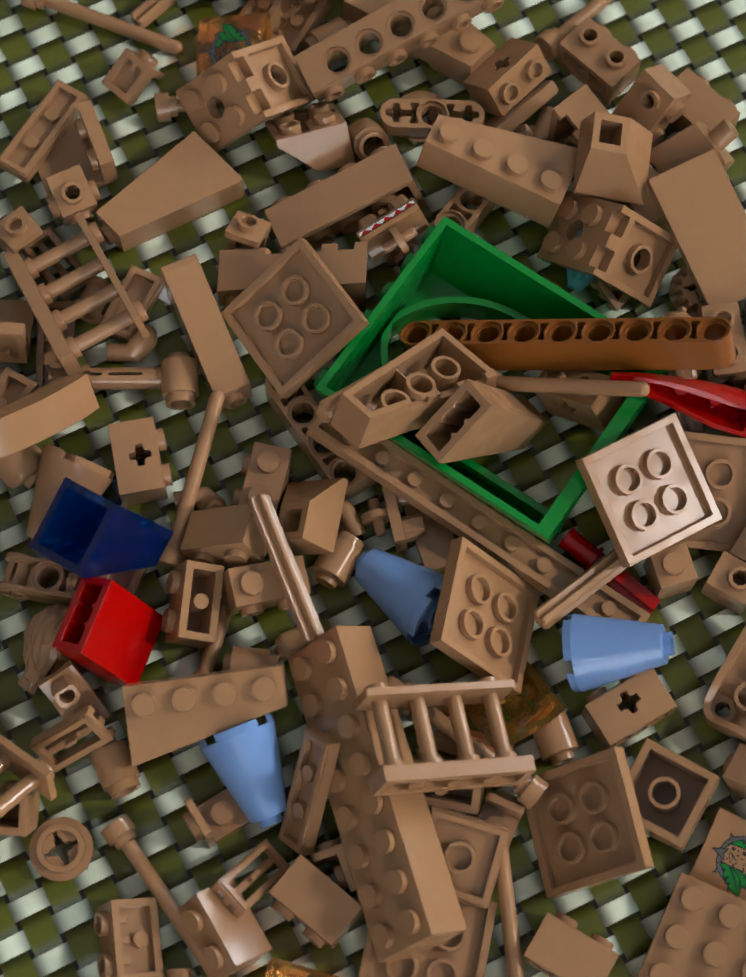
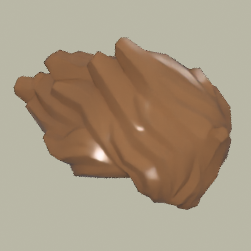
[17,603,81,694]

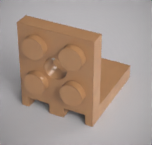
[175,35,316,153]
[537,190,677,307]

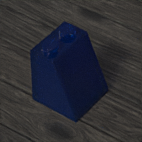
[29,477,173,578]

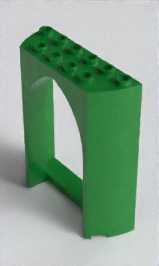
[314,216,668,544]

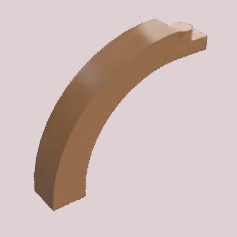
[0,373,100,458]

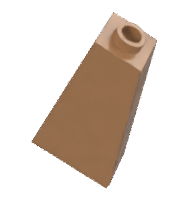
[95,131,245,252]
[161,254,252,409]
[415,379,548,464]

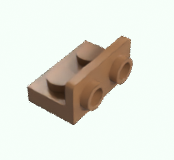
[700,301,746,388]
[94,897,164,977]

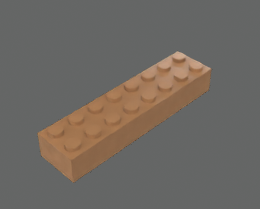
[287,625,467,963]

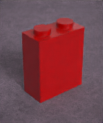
[52,574,163,686]

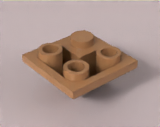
[265,102,355,172]
[572,111,653,207]
[279,478,348,556]

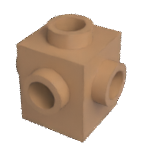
[45,164,101,227]

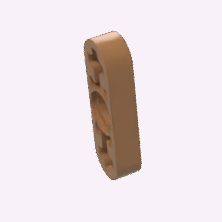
[380,98,485,137]

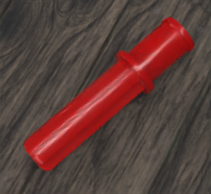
[558,527,660,614]

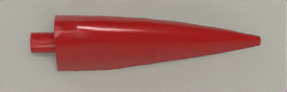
[610,372,746,438]

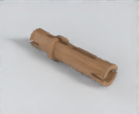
[48,364,162,390]

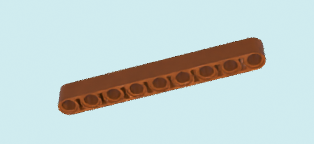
[399,317,736,371]

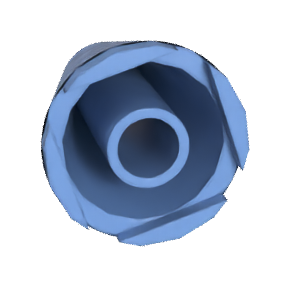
[355,548,444,647]
[562,614,675,693]
[197,712,287,828]

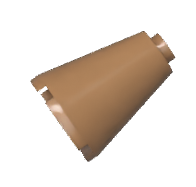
[26,443,115,554]

